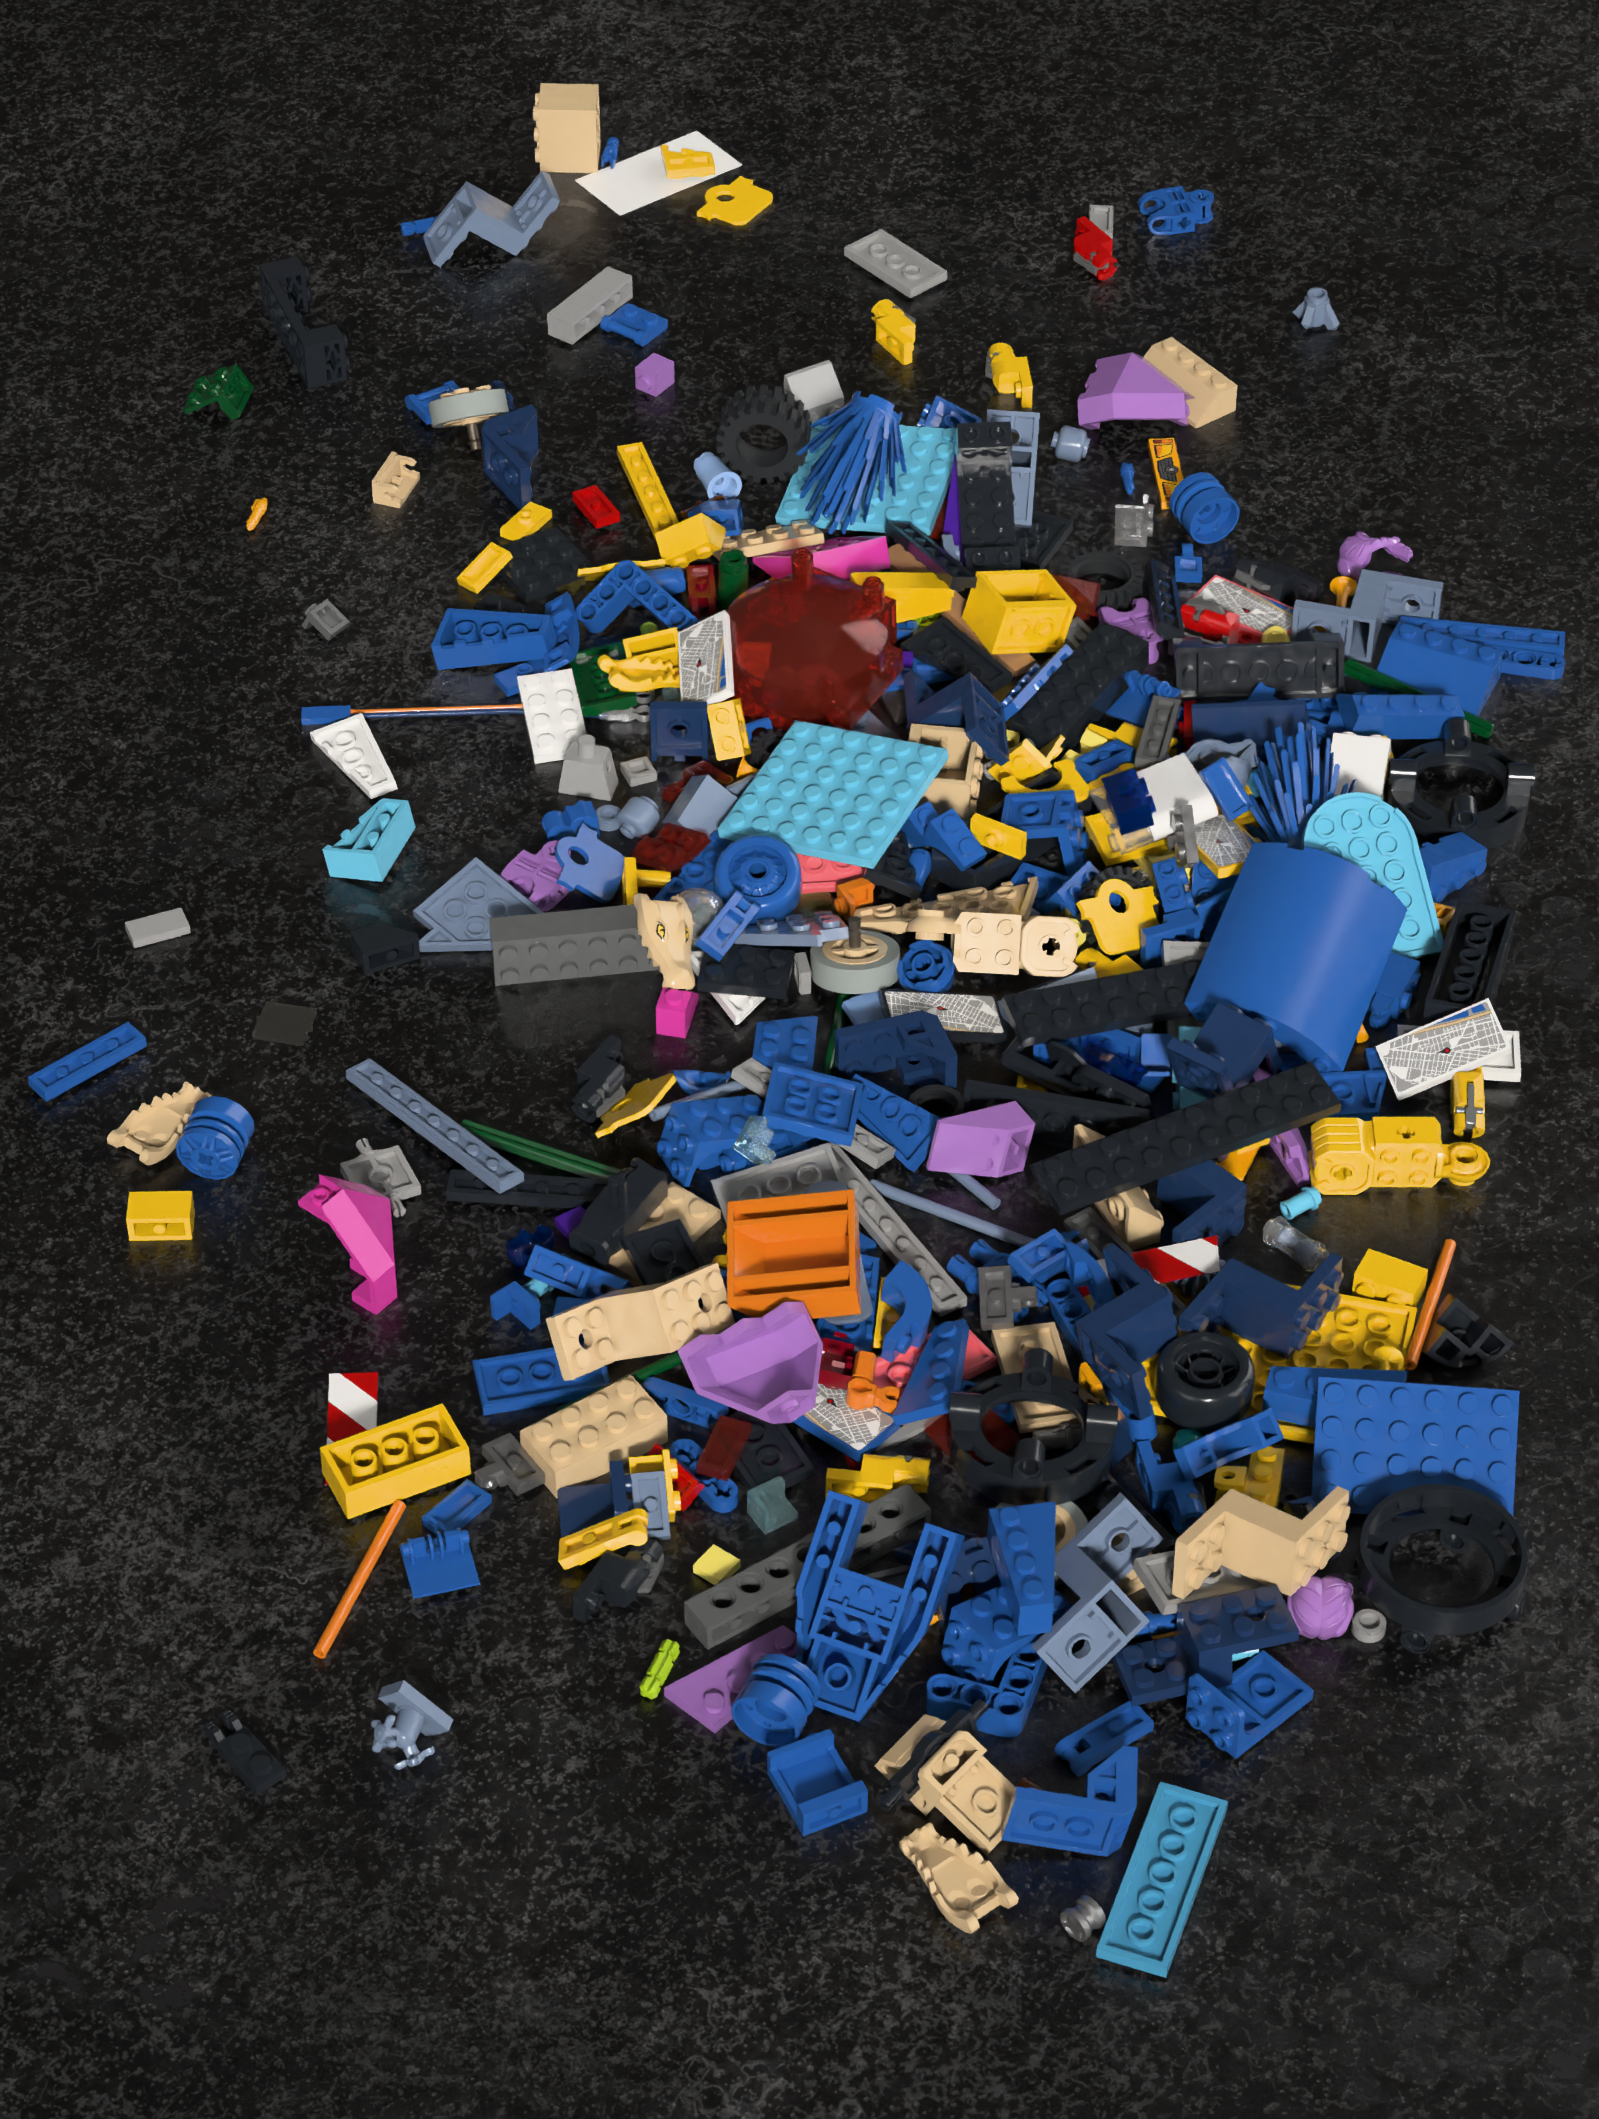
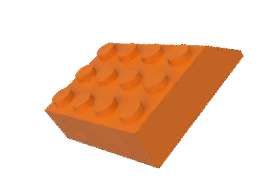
[727,1189,861,1319]

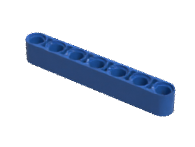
[1046,1279,1158,1443]

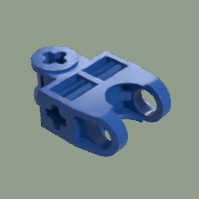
[1138,186,1214,235]

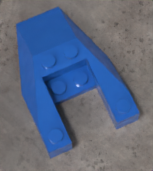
[795,1490,965,1722]

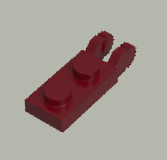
[686,564,717,620]

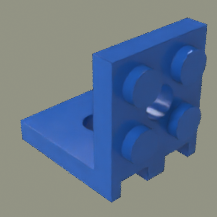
[1001,790,1089,877]

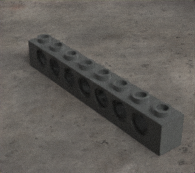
[684,1483,931,1650]

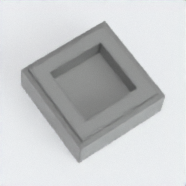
[620,756,657,787]
[794,952,811,995]

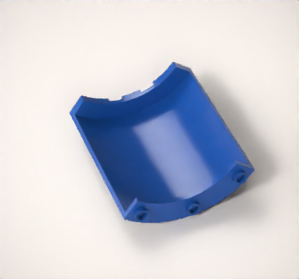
[1184,842,1407,1073]

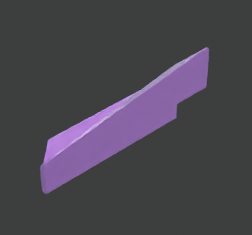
[1247,1067,1311,1187]

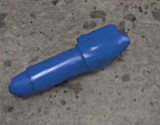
[1120,462,1135,495]

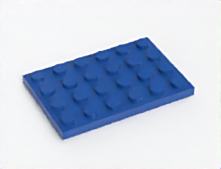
[1311,1377,1520,1517]

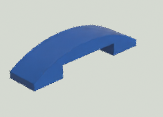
[544,592,580,672]
[1065,1242,1114,1311]

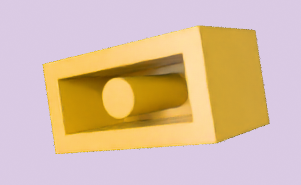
[126,1191,195,1241]
[1352,1249,1428,1307]

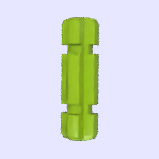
[640,1639,680,1699]

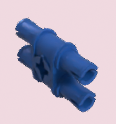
[947,1239,1049,1323]

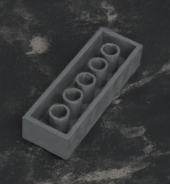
[489,904,660,986]

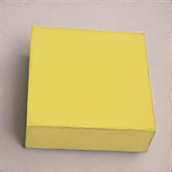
[693,1544,740,1585]

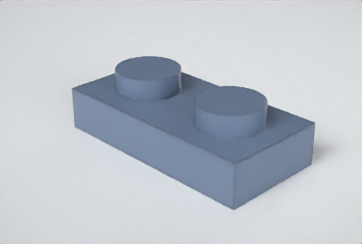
[631,1471,671,1541]

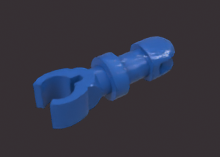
[600,137,619,169]

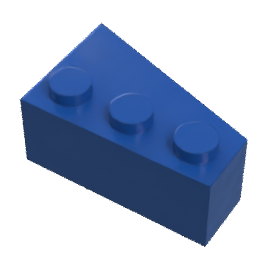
[1419,832,1487,903]

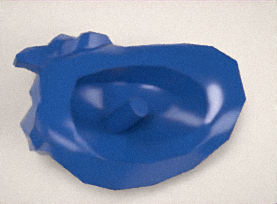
[673,1070,732,1098]

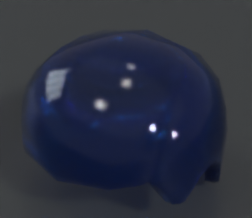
[505,1225,554,1268]

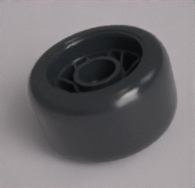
[1154,1332,1255,1432]

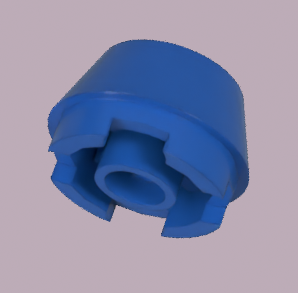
[897,940,955,992]

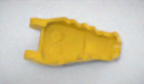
[597,655,680,693]

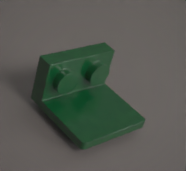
[182,364,254,420]

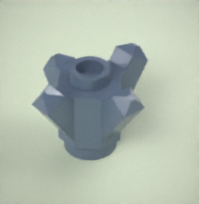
[1293,288,1340,331]

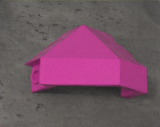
[298,1174,398,1315]

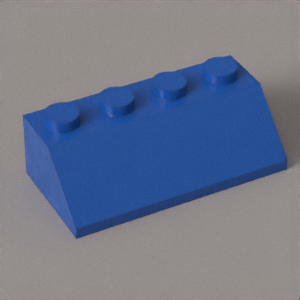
[1336,694,1465,739]

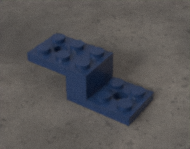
[1112,1584,1299,1706]

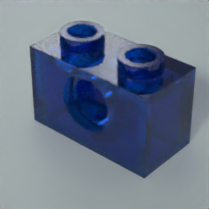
[1101,768,1156,836]

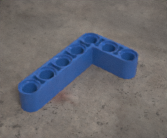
[576,560,700,633]
[926,1591,1063,1738]

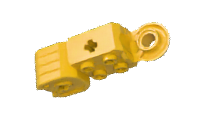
[1308,1117,1490,1195]

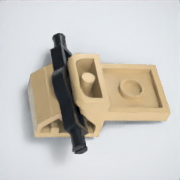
[875,1699,1016,1856]

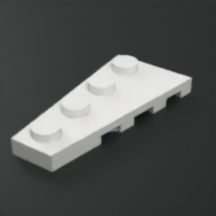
[309,713,398,799]

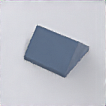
[662,774,739,846]

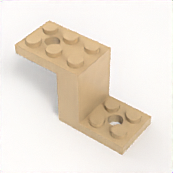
[546,1263,735,1381]
[1172,1486,1350,1599]

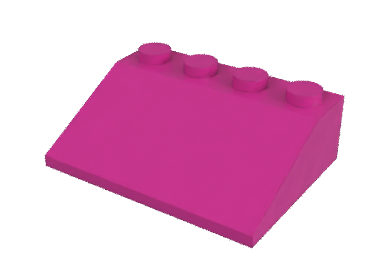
[752,536,891,594]

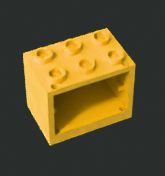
[962,569,1077,654]

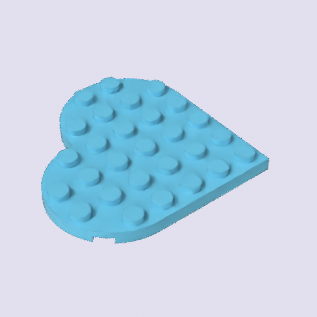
[1301,792,1444,959]

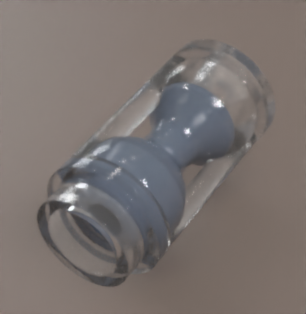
[1263,1216,1329,1272]

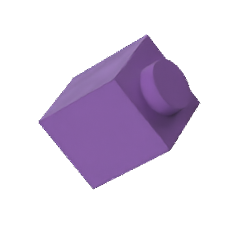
[635,353,675,397]

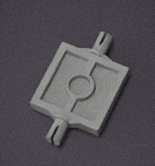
[340,1138,421,1217]

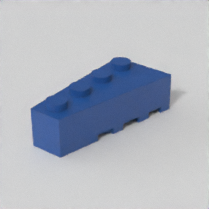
[431,608,557,670]
[987,1501,1056,1636]

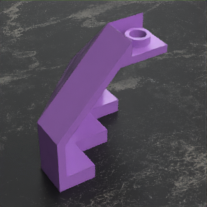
[1077,352,1195,430]
[677,1302,823,1424]

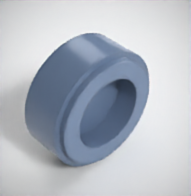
[595,805,621,831]

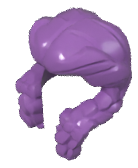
[1337,532,1413,585]
[1282,1573,1354,1640]

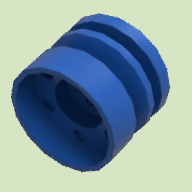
[1169,472,1240,544]
[176,1096,255,1180]
[731,1654,821,1747]

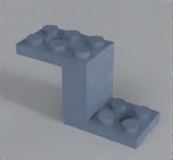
[423,171,560,268]
[986,409,1040,528]
[1290,569,1444,663]
[1031,1492,1163,1693]

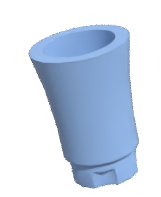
[694,452,742,500]

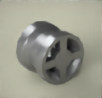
[1060,1895,1106,1942]

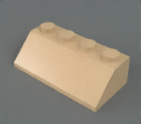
[1144,337,1238,429]
[1073,1124,1164,1250]

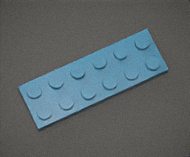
[1096,1781,1228,1978]

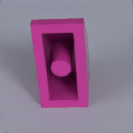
[656,988,699,1038]

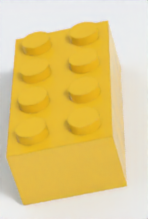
[320,1403,471,1519]

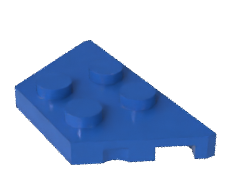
[752,1016,818,1071]

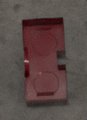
[818,1331,854,1390]

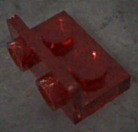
[1051,574,1101,621]

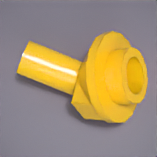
[1371,1345,1405,1371]

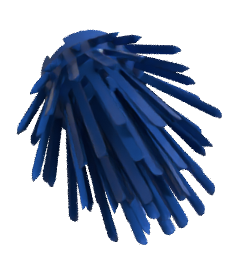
[796,391,907,534]
[1245,722,1357,850]

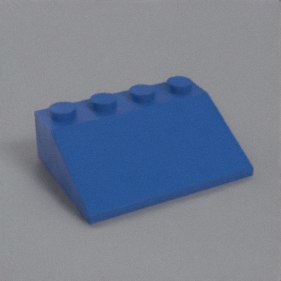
[1368,622,1504,716]

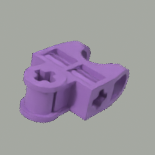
[1098,597,1164,664]
[500,840,571,913]

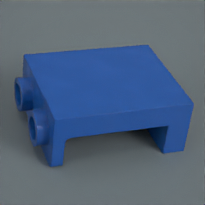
[767,1729,868,1836]

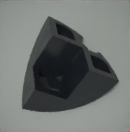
[1422,1293,1514,1368]

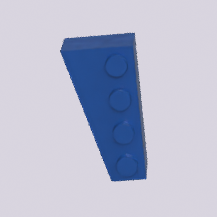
[1262,1366,1407,1428]

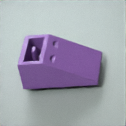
[926,1101,1035,1178]

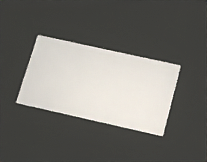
[575,131,742,215]

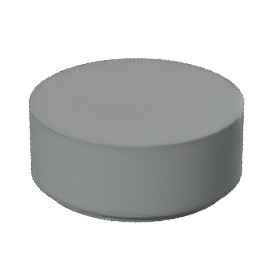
[1351,1609,1387,1643]

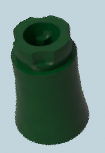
[716,549,751,612]

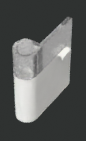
[1089,753,1218,855]

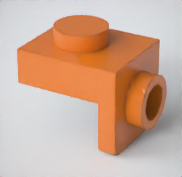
[834,877,874,923]

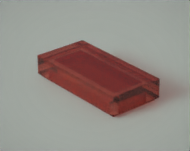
[696,1415,752,1481]

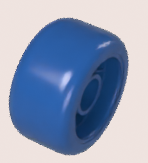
[714,835,802,925]

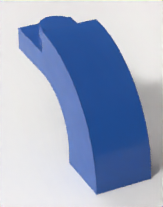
[881,1260,932,1363]
[1173,1408,1284,1481]

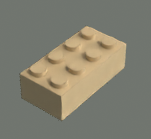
[520,1375,668,1498]

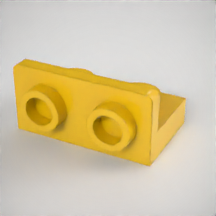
[707,698,751,761]

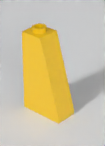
[850,572,954,633]

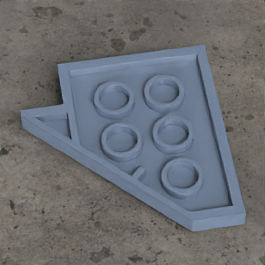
[413,857,544,952]
[733,911,849,947]

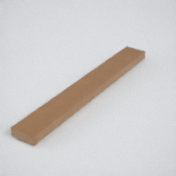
[888,543,1036,678]

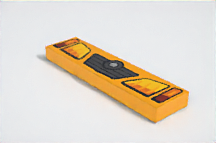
[1148,438,1183,510]

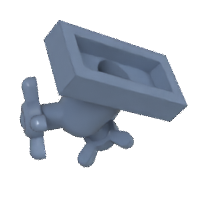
[371,1680,454,1770]

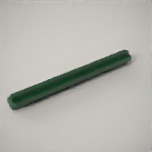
[1344,659,1494,738]
[460,1119,621,1180]

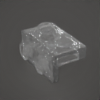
[1114,494,1153,547]

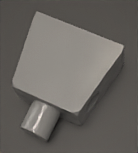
[558,734,618,801]

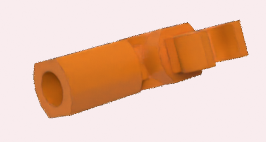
[846,1350,900,1413]

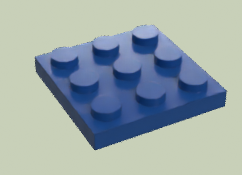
[760,1061,863,1147]

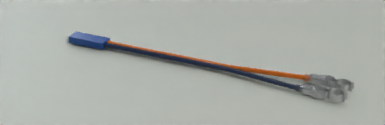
[301,690,655,725]

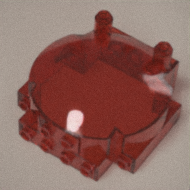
[720,548,903,732]

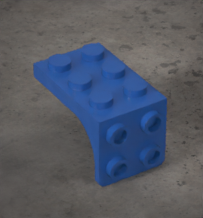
[657,1094,785,1188]
[941,1585,1072,1686]
[1185,1650,1314,1759]

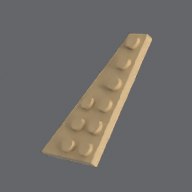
[853,876,1039,934]

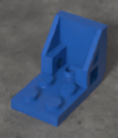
[1002,1745,1138,1857]

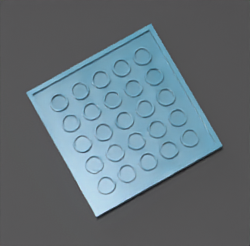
[775,420,956,536]
[718,720,949,869]

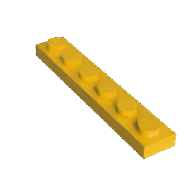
[617,442,679,542]

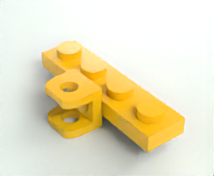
[1214,1446,1285,1509]

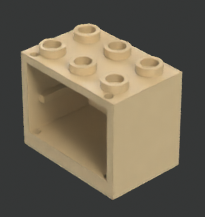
[533,83,601,173]
[908,723,983,821]

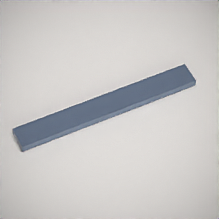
[346,1058,524,1194]

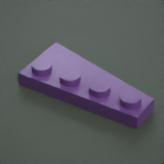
[664,1625,797,1733]

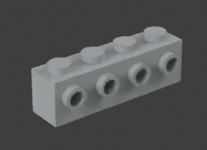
[547,266,633,345]

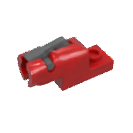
[1073,216,1117,280]
[1181,597,1262,644]

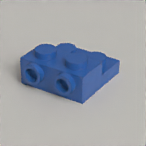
[916,395,982,429]
[1152,857,1196,914]
[1140,908,1203,970]

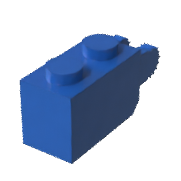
[1074,739,1135,799]
[1368,952,1422,1029]

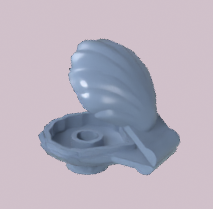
[1185,738,1257,804]

